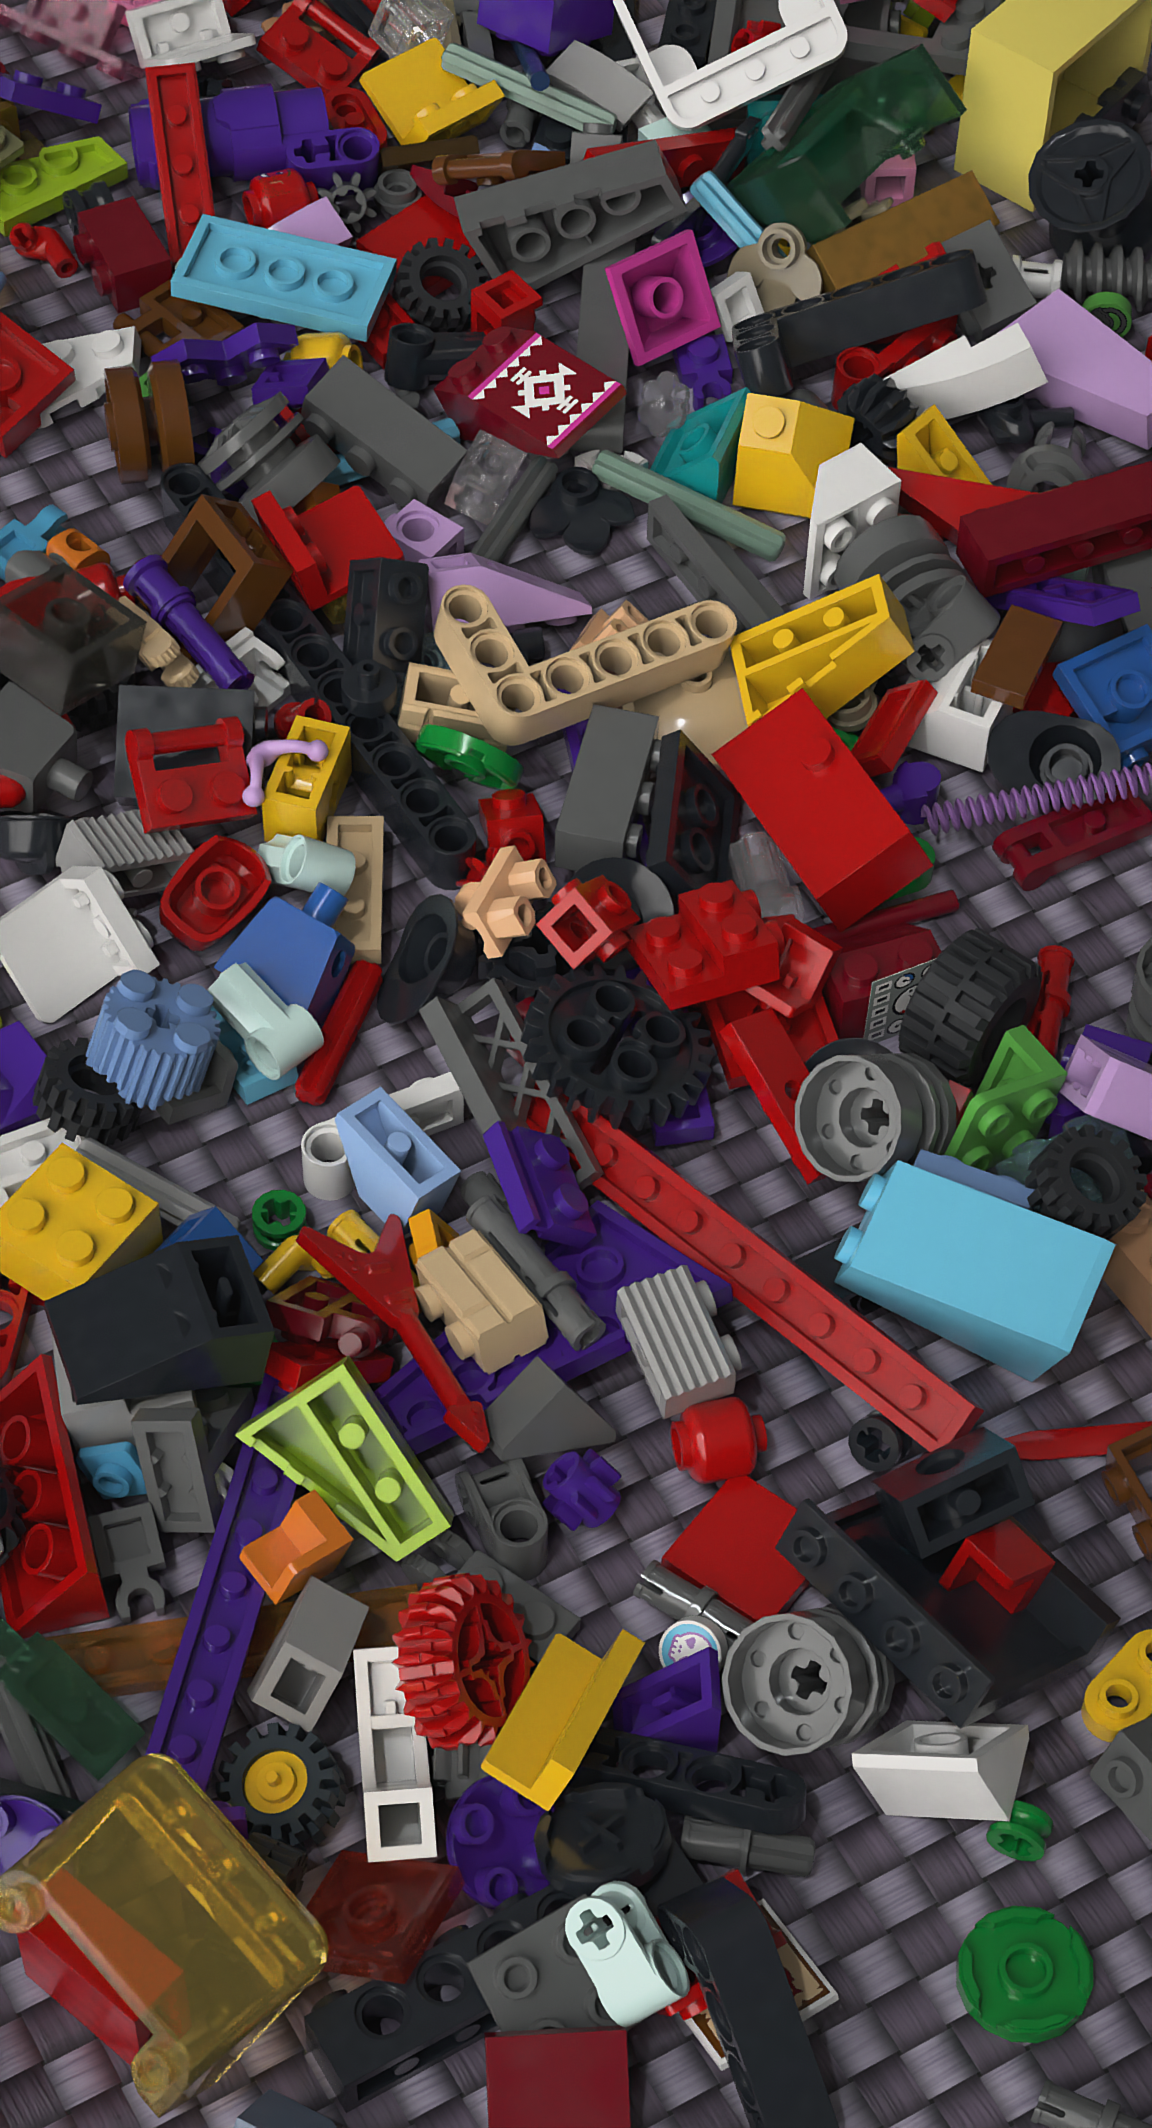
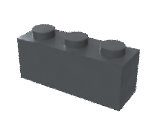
[301,355,468,508]
[554,704,661,871]

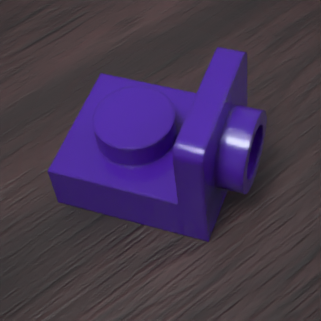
[251,358,330,425]

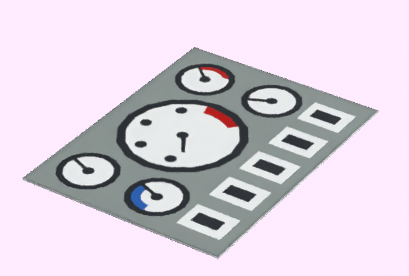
[864,959,935,1043]

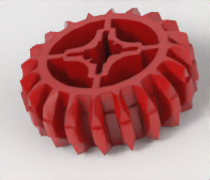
[391,1573,536,1751]

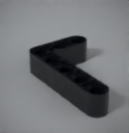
[732,249,987,397]

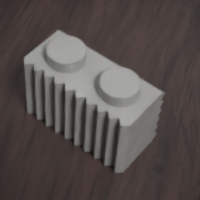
[55,809,195,898]
[616,1265,742,1419]

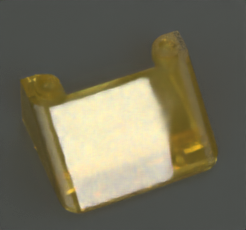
[0,1753,328,2118]

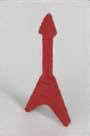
[296,1214,490,1453]

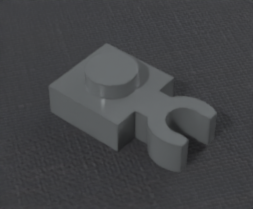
[88,1502,166,1624]

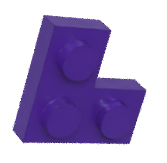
[151,322,299,386]

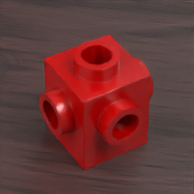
[536,874,640,969]

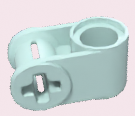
[565,1881,690,2027]

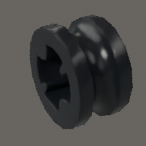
[848,1410,913,1472]

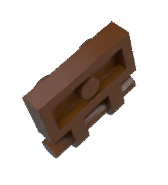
[113,278,245,358]

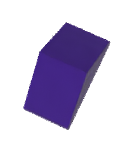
[613,1647,721,1753]

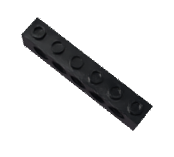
[304,1832,703,2113]

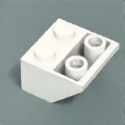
[803,443,902,600]
[906,639,1014,773]

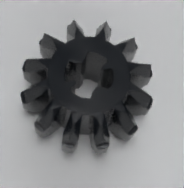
[836,373,919,465]

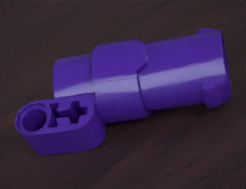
[128,83,380,199]

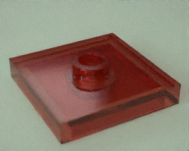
[280,1850,465,1984]

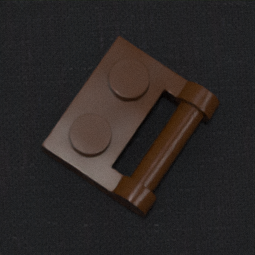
[431,149,566,186]

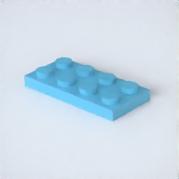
[170,214,397,342]

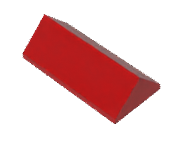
[0,1353,110,1640]

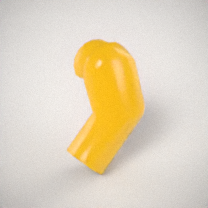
[253,1235,334,1294]

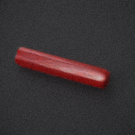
[295,959,383,1106]

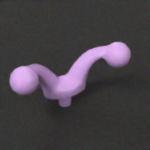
[242,739,329,807]

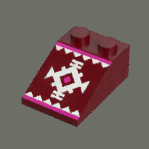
[433,326,627,459]

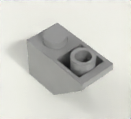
[247,1575,369,1732]

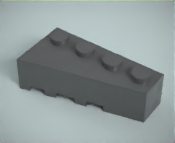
[453,140,688,290]

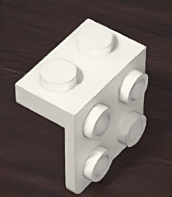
[125,0,256,71]
[0,866,160,1023]

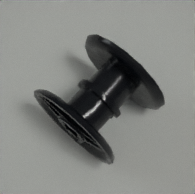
[1028,118,1152,261]

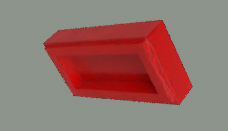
[851,679,938,777]

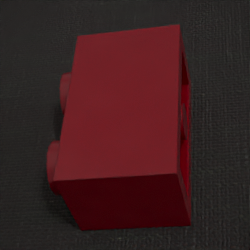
[73,196,173,314]

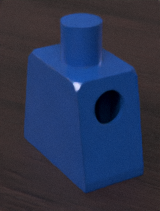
[214,882,355,1029]

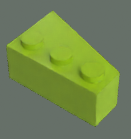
[235,1355,454,1562]

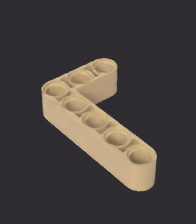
[434,584,737,746]

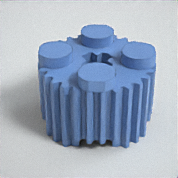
[86,969,221,1110]

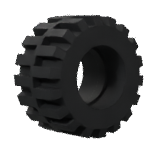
[898,928,1043,1089]

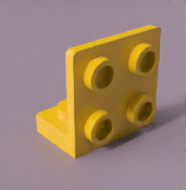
[359,37,505,145]

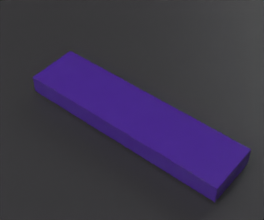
[976,577,1141,627]

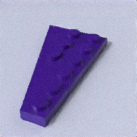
[374,1200,734,1455]

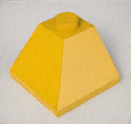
[733,393,855,519]

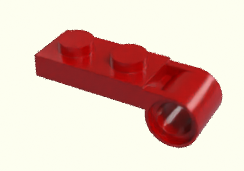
[831,314,958,410]

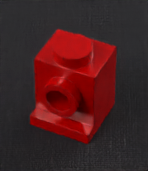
[471,270,543,335]

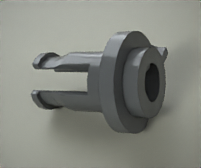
[1007,421,1092,493]

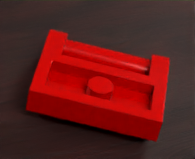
[256,0,384,96]
[125,716,257,834]

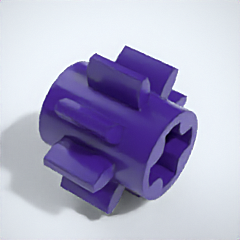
[542,1449,622,1531]

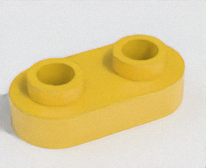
[1081,1629,1152,1743]

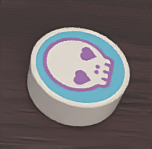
[659,1616,728,1672]

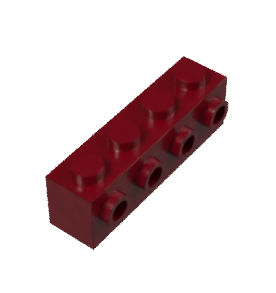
[956,461,1152,598]

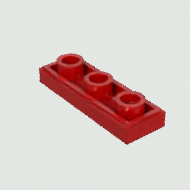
[720,1007,828,1185]

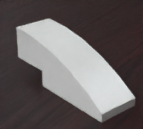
[883,323,1048,419]

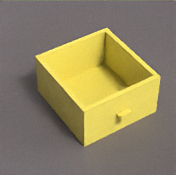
[954,0,1152,213]

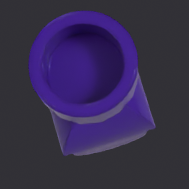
[880,760,941,825]

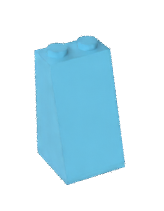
[834,1160,1116,1382]

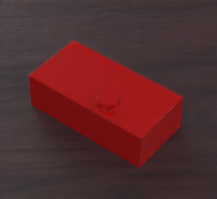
[711,688,934,933]

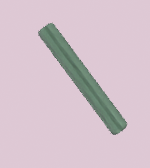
[441,43,617,134]
[592,450,786,561]

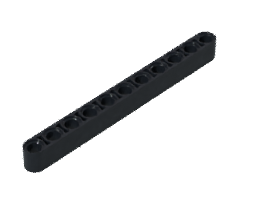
[160,463,477,890]

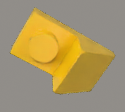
[897,404,992,485]

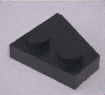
[1074,66,1152,129]

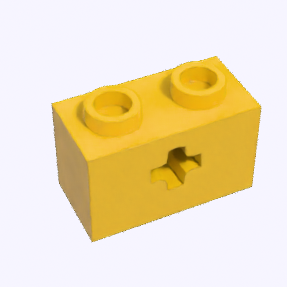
[262,715,352,842]

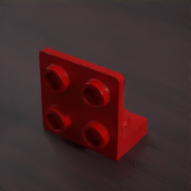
[251,485,405,611]

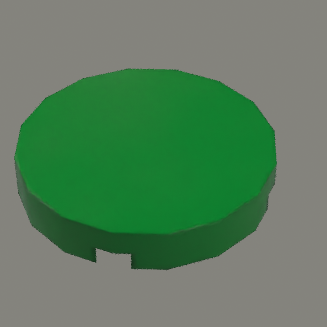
[415,724,524,790]
[956,1906,1094,2043]

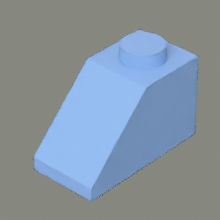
[335,1086,461,1235]

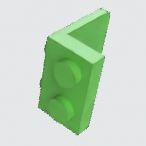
[944,1025,1068,1171]

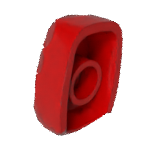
[158,834,272,951]

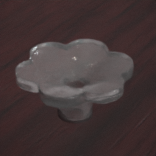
[638,371,690,438]

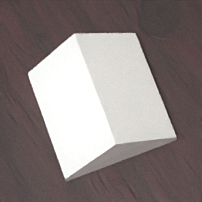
[852,1720,1029,1821]

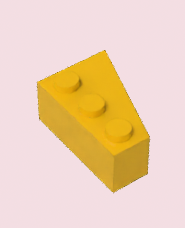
[730,574,915,727]

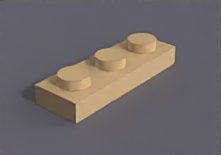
[326,816,384,964]

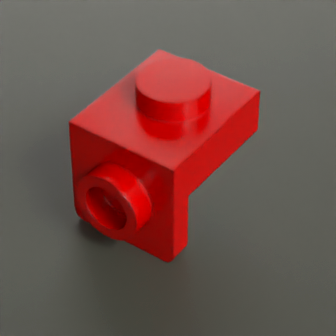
[478,789,546,862]
[745,918,843,1018]

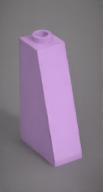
[998,288,1152,450]
[1059,1035,1152,1140]

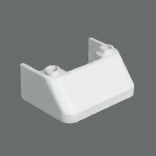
[613,0,848,131]

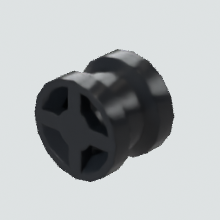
[62,180,114,235]

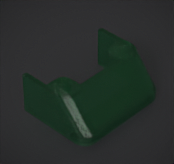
[726,43,967,246]

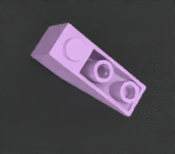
[417,552,592,636]

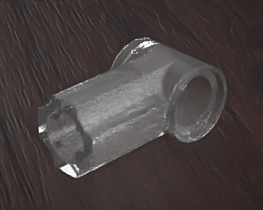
[729,832,804,923]

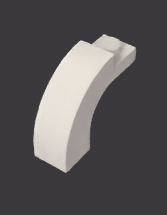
[353,1646,437,1862]

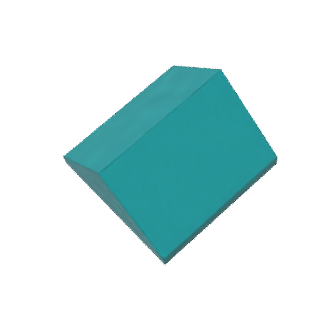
[650,387,751,503]

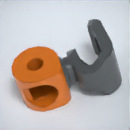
[5,528,111,583]

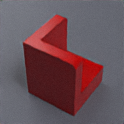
[939,1519,1056,1615]

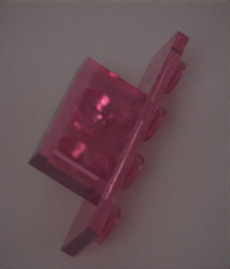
[0,0,145,81]

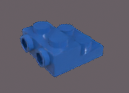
[1052,624,1152,773]

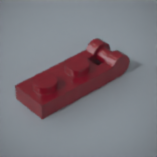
[992,781,1152,891]

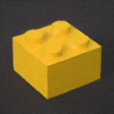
[0,1142,163,1301]

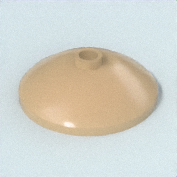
[617,649,748,770]

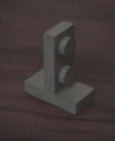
[131,1386,255,1533]

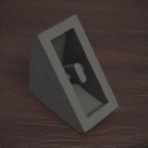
[484,1356,616,1461]

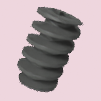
[1059,239,1152,312]

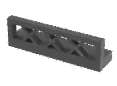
[419,978,604,1191]

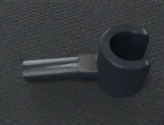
[513,627,545,666]

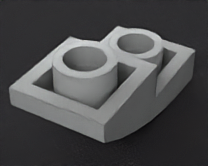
[546,40,654,132]

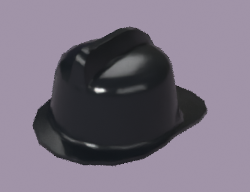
[987,710,1121,804]
[0,808,83,875]
[377,894,478,1024]

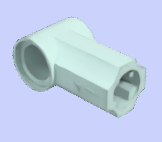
[258,834,356,896]
[207,962,324,1080]

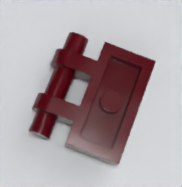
[266,1275,398,1358]

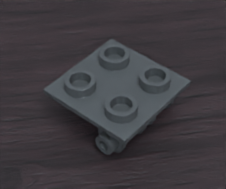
[466,1894,649,2032]

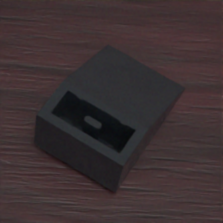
[44,1235,275,1405]

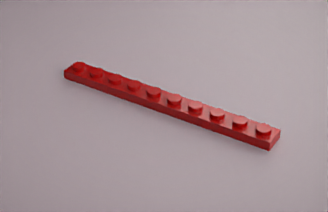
[514,1082,985,1452]

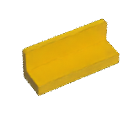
[481,1629,645,1811]

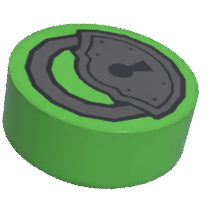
[1082,292,1132,337]

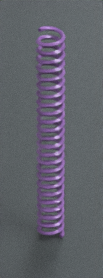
[921,762,1152,836]

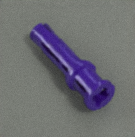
[123,554,255,690]

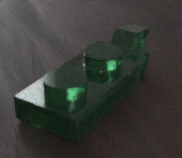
[0,1618,146,1782]

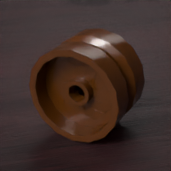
[104,359,195,485]

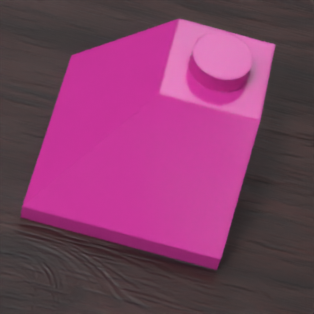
[605,229,721,366]

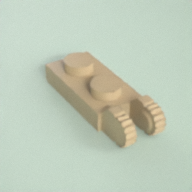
[108,596,200,688]

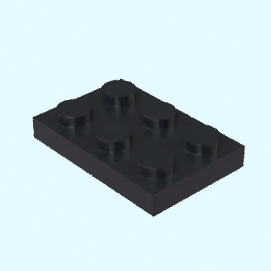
[646,729,741,899]

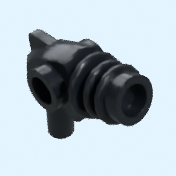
[977,394,1074,444]

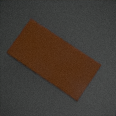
[970,604,1063,710]

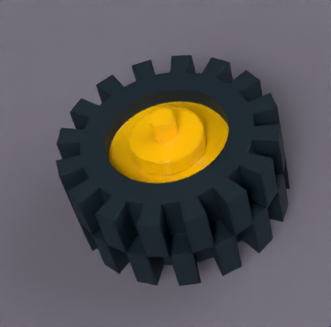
[216,1722,346,1852]

